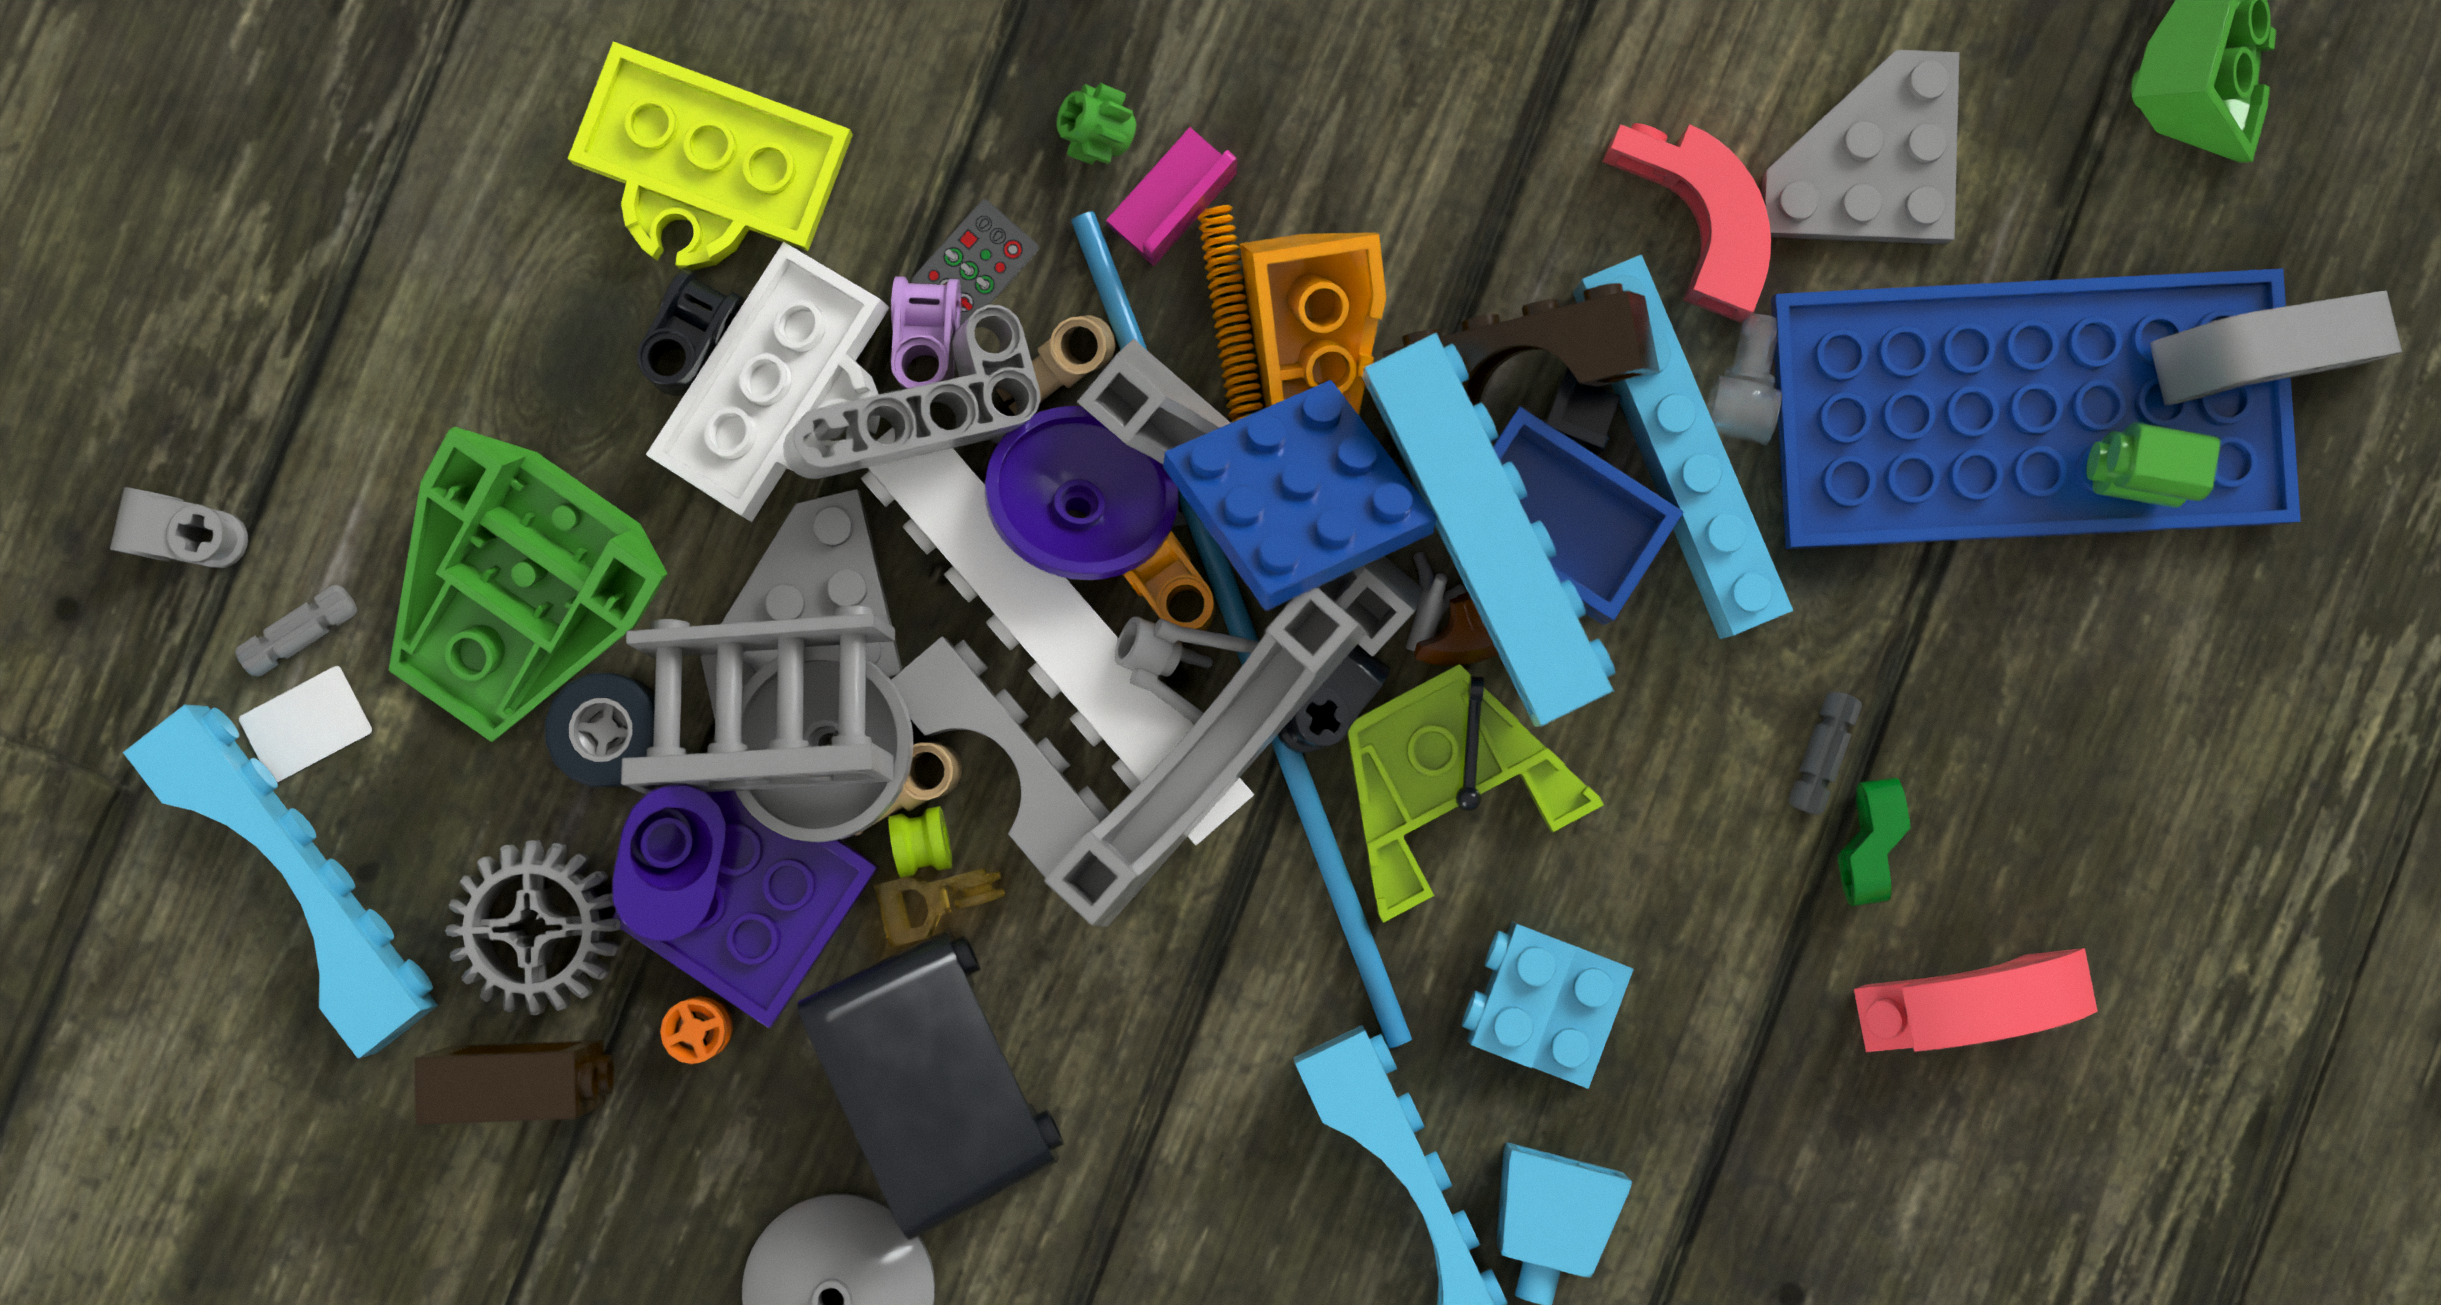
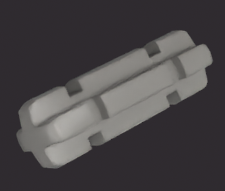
[235,585,357,676]

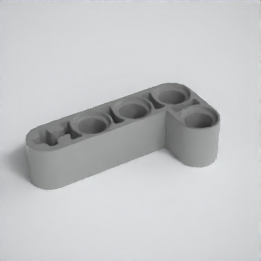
[2149,291,2402,405]
[783,305,1040,479]

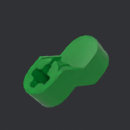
[1837,777,1911,907]

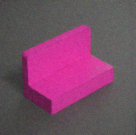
[1106,127,1237,266]

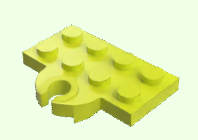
[568,41,853,270]

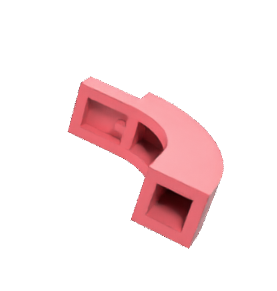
[1603,123,1771,323]
[1854,948,2098,1052]

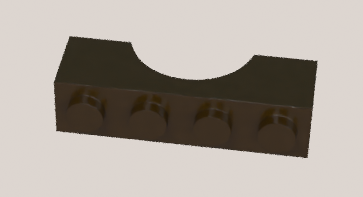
[1383,283,1660,406]

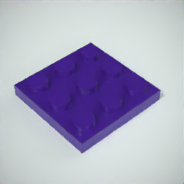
[612,791,880,1028]

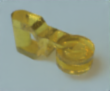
[874,868,1006,947]

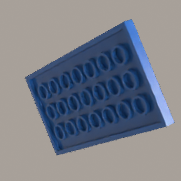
[1771,269,2301,549]

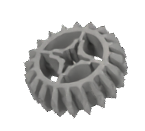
[445,840,621,1015]

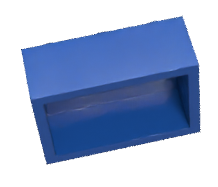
[1492,406,1684,625]

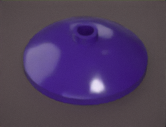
[985,406,1179,580]

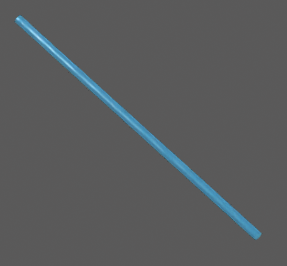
[1071,211,1412,1048]

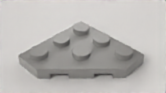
[1761,50,1959,244]
[701,489,902,718]

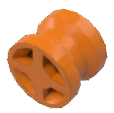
[660,995,734,1064]

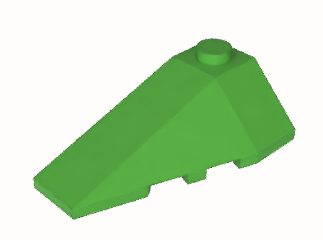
[2131,0,2276,163]

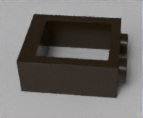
[414,1040,614,1125]

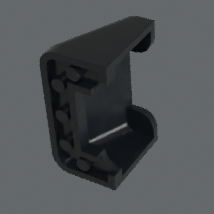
[797,928,1064,1240]

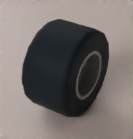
[545,673,655,787]

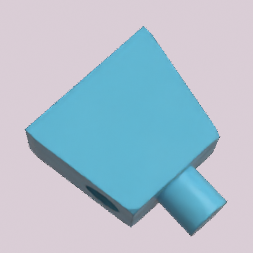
[1496,1142,1632,1305]

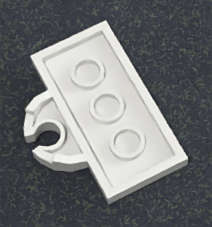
[646,242,890,522]

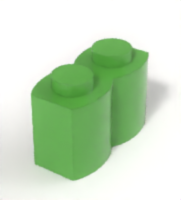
[2087,422,2221,508]

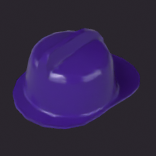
[612,785,726,941]

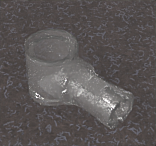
[1707,313,1782,445]

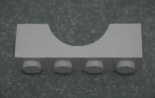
[891,636,1111,878]

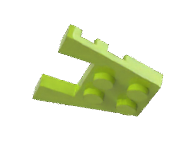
[1347,664,1604,923]

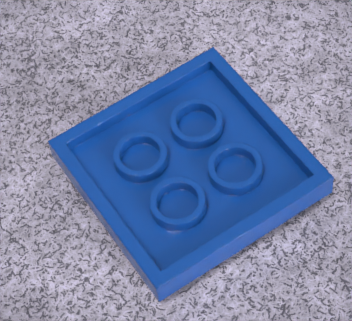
[1163,380,1437,611]

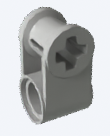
[110,487,248,568]

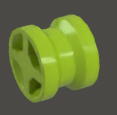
[888,806,952,878]

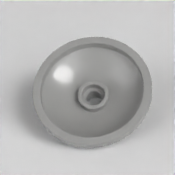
[735,647,913,842]
[742,1193,935,1305]

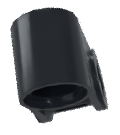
[637,267,744,396]
[1278,644,1390,753]

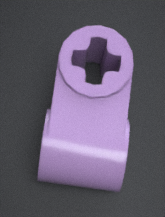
[891,276,961,390]

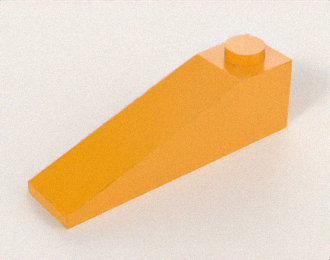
[1240,232,1386,415]

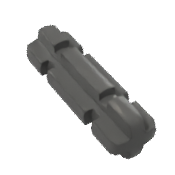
[1789,691,1862,815]

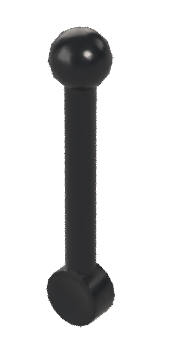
[1455,676,1484,811]

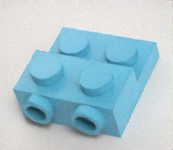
[1462,921,1634,1089]

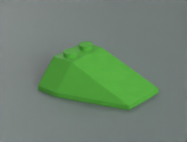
[388,427,668,742]

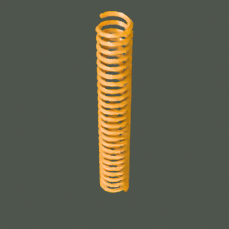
[1197,205,1264,423]

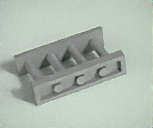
[621,606,895,795]

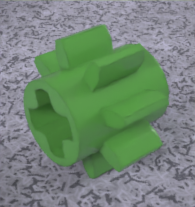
[1057,82,1136,165]

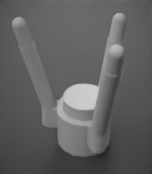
[1115,616,1259,724]

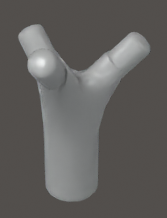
[1405,552,1466,651]

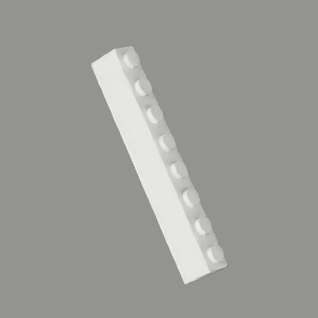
[861,427,1254,845]

